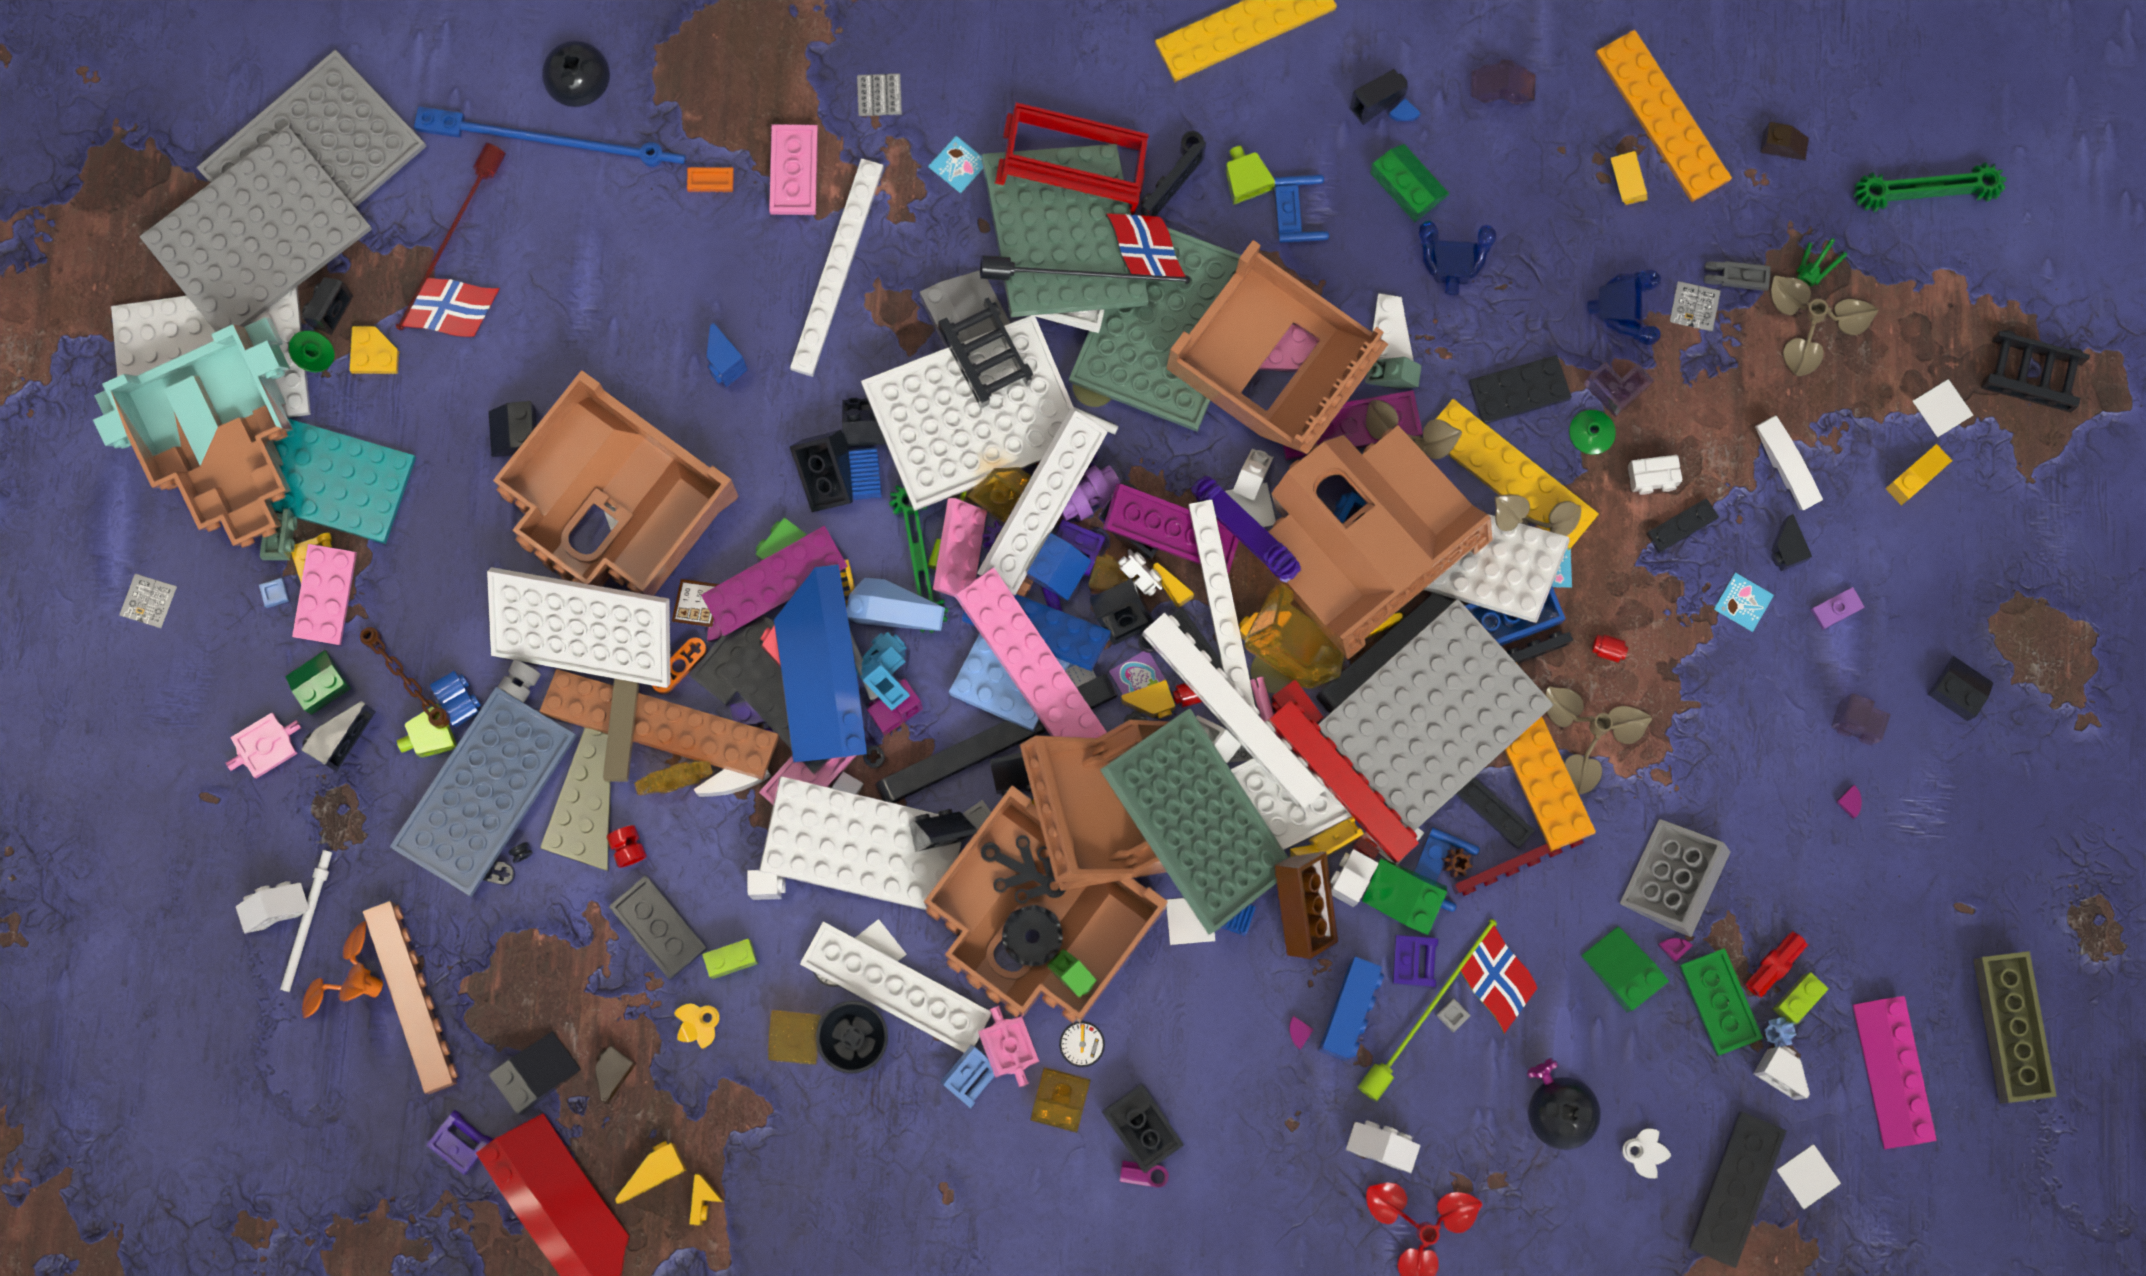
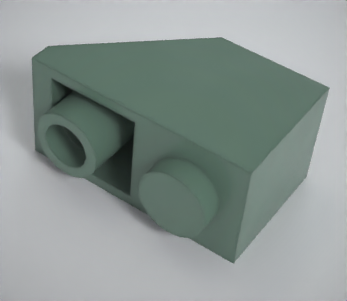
[1365,356,1422,389]

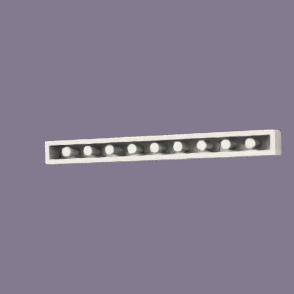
[1142,613,1326,811]

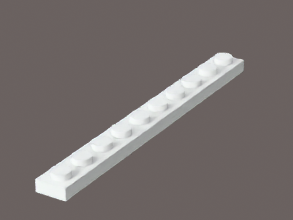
[790,159,884,377]
[1188,500,1255,706]

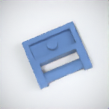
[940,1045,995,1108]

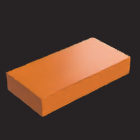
[687,167,734,192]

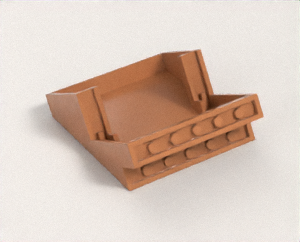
[1020,720,1168,891]

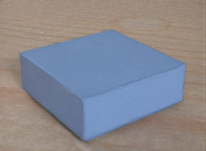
[259,578,289,608]

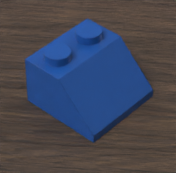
[706,323,748,387]
[1027,533,1092,601]

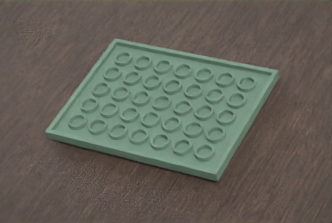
[982,144,1149,317]
[1069,227,1241,432]
[1100,708,1288,935]

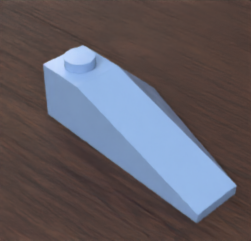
[847,578,945,631]

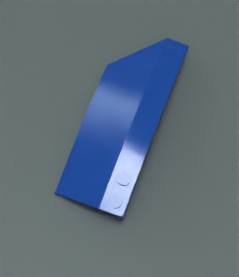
[774,564,867,763]

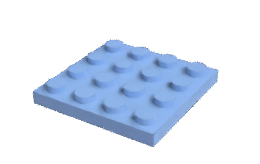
[949,634,1070,732]

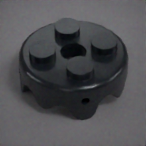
[1002,905,1063,967]

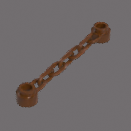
[360,627,450,729]

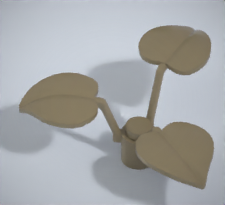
[1771,276,1878,376]
[1366,400,1462,459]
[1494,494,1581,536]
[1545,687,1652,795]

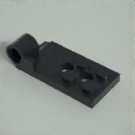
[1140,131,1206,217]

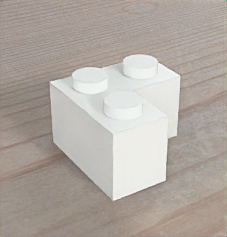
[1330,849,1379,907]
[236,881,309,933]
[1346,1120,1420,1173]

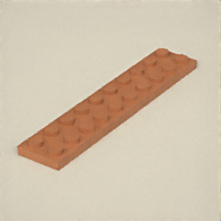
[540,669,779,780]

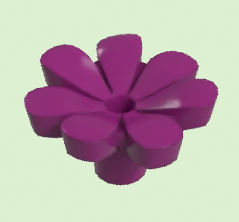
[1527,1058,1558,1085]

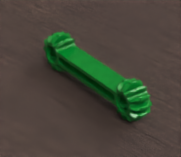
[1853,162,2007,212]
[889,485,948,633]

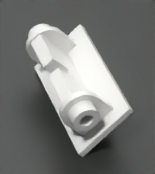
[1118,549,1162,596]

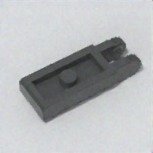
[1704,261,1771,291]

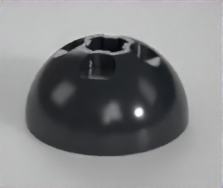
[542,41,610,107]
[816,1001,888,1074]
[1528,1077,1601,1150]

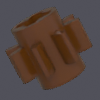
[1441,848,1473,877]

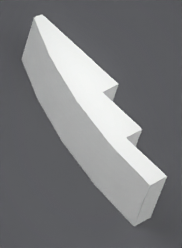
[1755,416,1823,510]

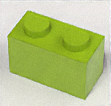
[702,939,758,979]
[1772,972,1829,1025]

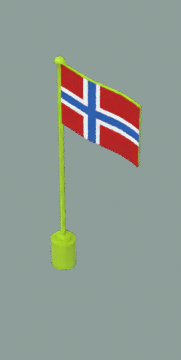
[1357,919,1537,1102]

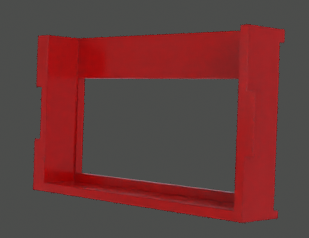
[995,102,1149,215]

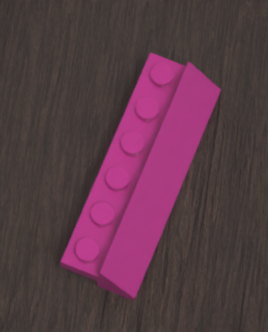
[1852,996,1937,1149]

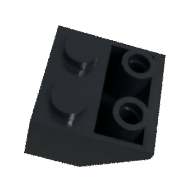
[842,397,886,447]

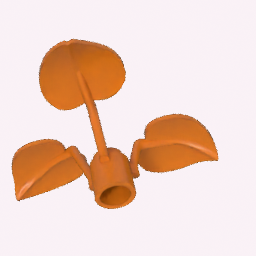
[302,921,383,1019]

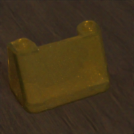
[1245,583,1344,688]

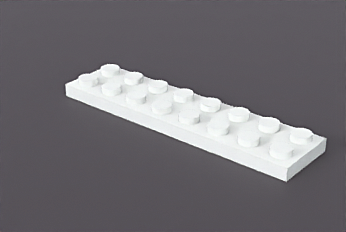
[977,408,1108,595]
[800,922,992,1053]

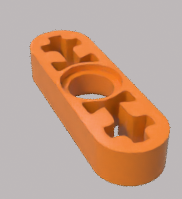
[652,638,707,694]

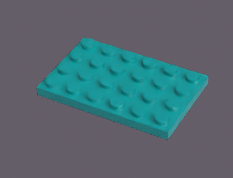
[271,419,416,544]

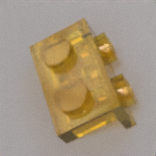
[1088,555,1140,591]

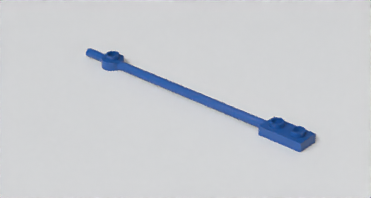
[414,107,686,167]

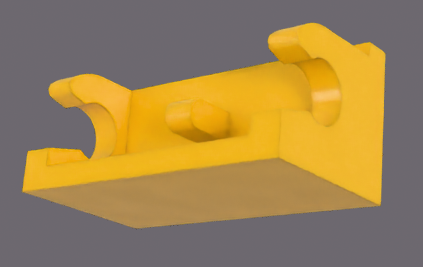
[1611,151,1647,205]
[1309,816,1364,857]

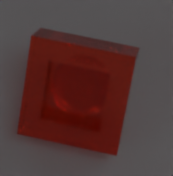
[1353,837,1380,860]

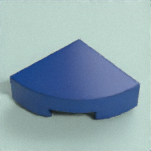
[1389,98,1421,121]

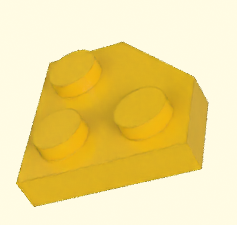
[350,326,399,374]

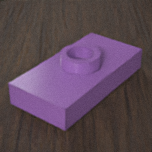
[1811,587,1865,630]

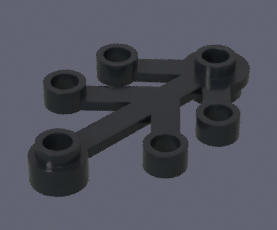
[981,835,1066,904]

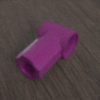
[1120,1161,1169,1188]

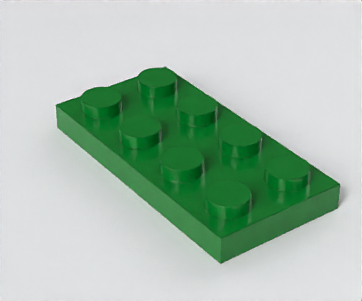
[1679,948,1763,1056]

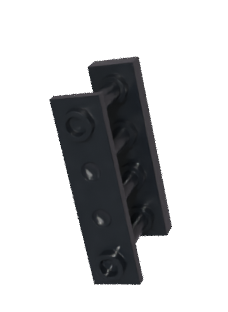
[938,297,1033,409]
[1981,330,2090,413]

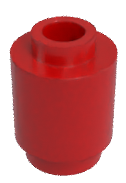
[1591,634,1628,663]
[1172,683,1202,708]

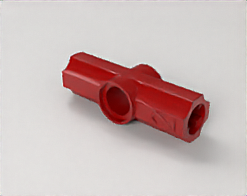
[1745,931,1808,998]

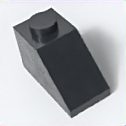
[1771,514,1812,571]

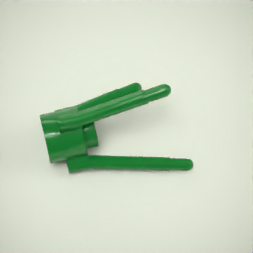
[1796,238,1847,287]

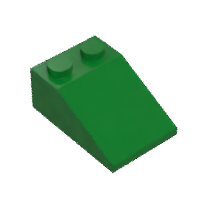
[1362,858,1447,935]
[1581,926,1669,1013]

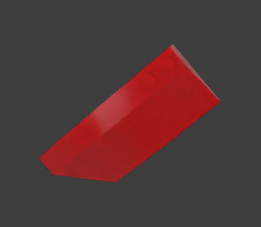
[476,1114,629,1276]

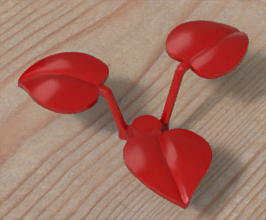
[1366,1182,1482,1276]

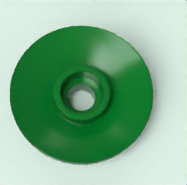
[288,331,335,372]
[1569,410,1616,455]

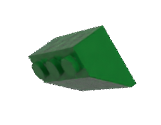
[1370,144,1449,222]

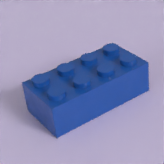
[1465,586,1566,646]
[1318,957,1384,1061]

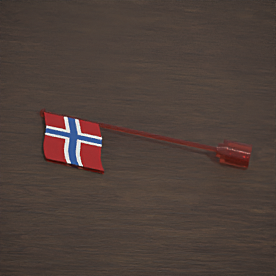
[396,143,506,337]

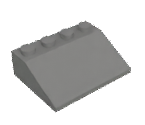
[920,270,1010,348]
[1620,819,1730,937]

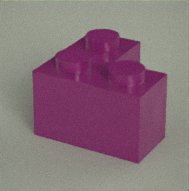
[867,678,923,736]

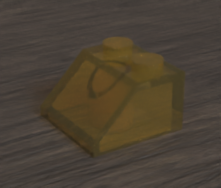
[967,467,1032,523]
[768,1010,822,1065]
[1030,1067,1091,1133]

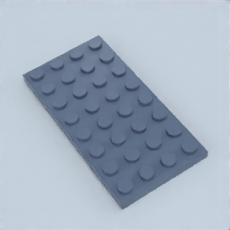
[390,687,577,897]

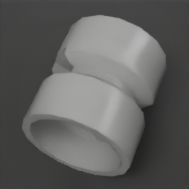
[497,659,541,703]

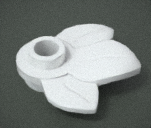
[1622,1129,1671,1178]

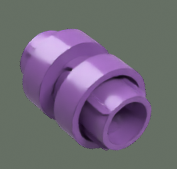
[1061,465,1120,521]

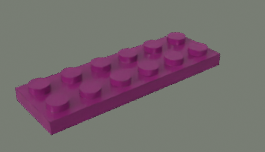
[1283,390,1423,461]
[1103,484,1239,574]
[701,525,848,636]

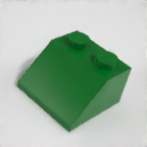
[285,650,351,715]

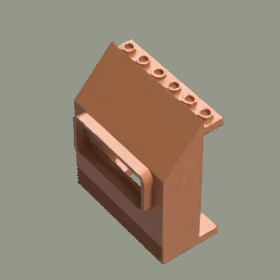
[1166,240,1388,454]

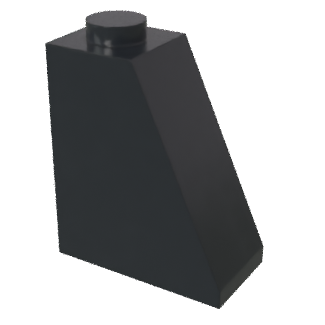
[1349,69,1408,125]

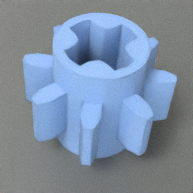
[1764,1017,1796,1047]

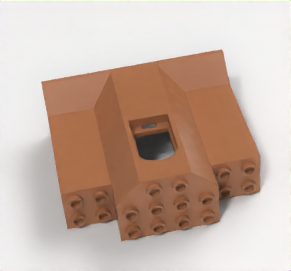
[493,370,739,596]
[1261,425,1493,659]
[924,786,1168,1023]

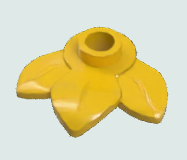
[674,1003,720,1049]

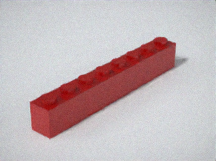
[1267,700,1419,863]

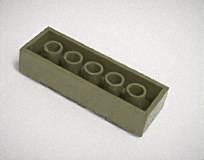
[1973,951,2057,1104]

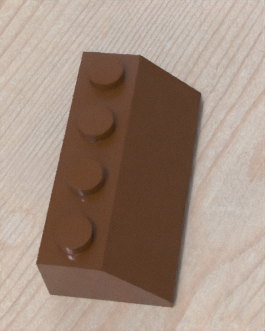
[1275,851,1338,959]

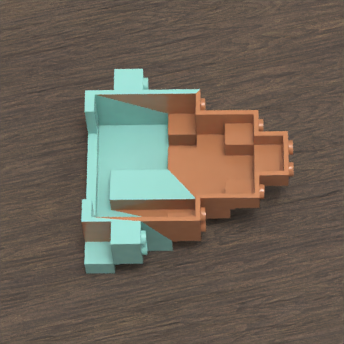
[93,317,293,548]

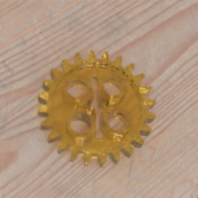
[634,761,713,796]

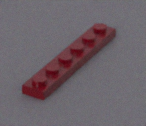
[1452,839,1584,896]

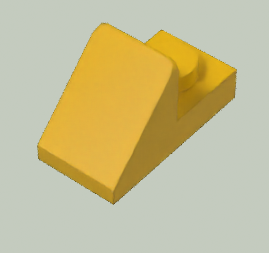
[690,1175,724,1225]

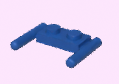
[1274,175,1329,243]
[1414,827,1480,912]

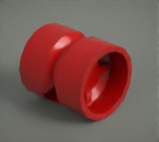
[606,825,647,868]

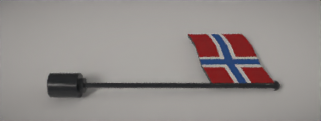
[980,213,1190,284]

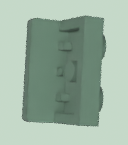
[260,509,297,560]

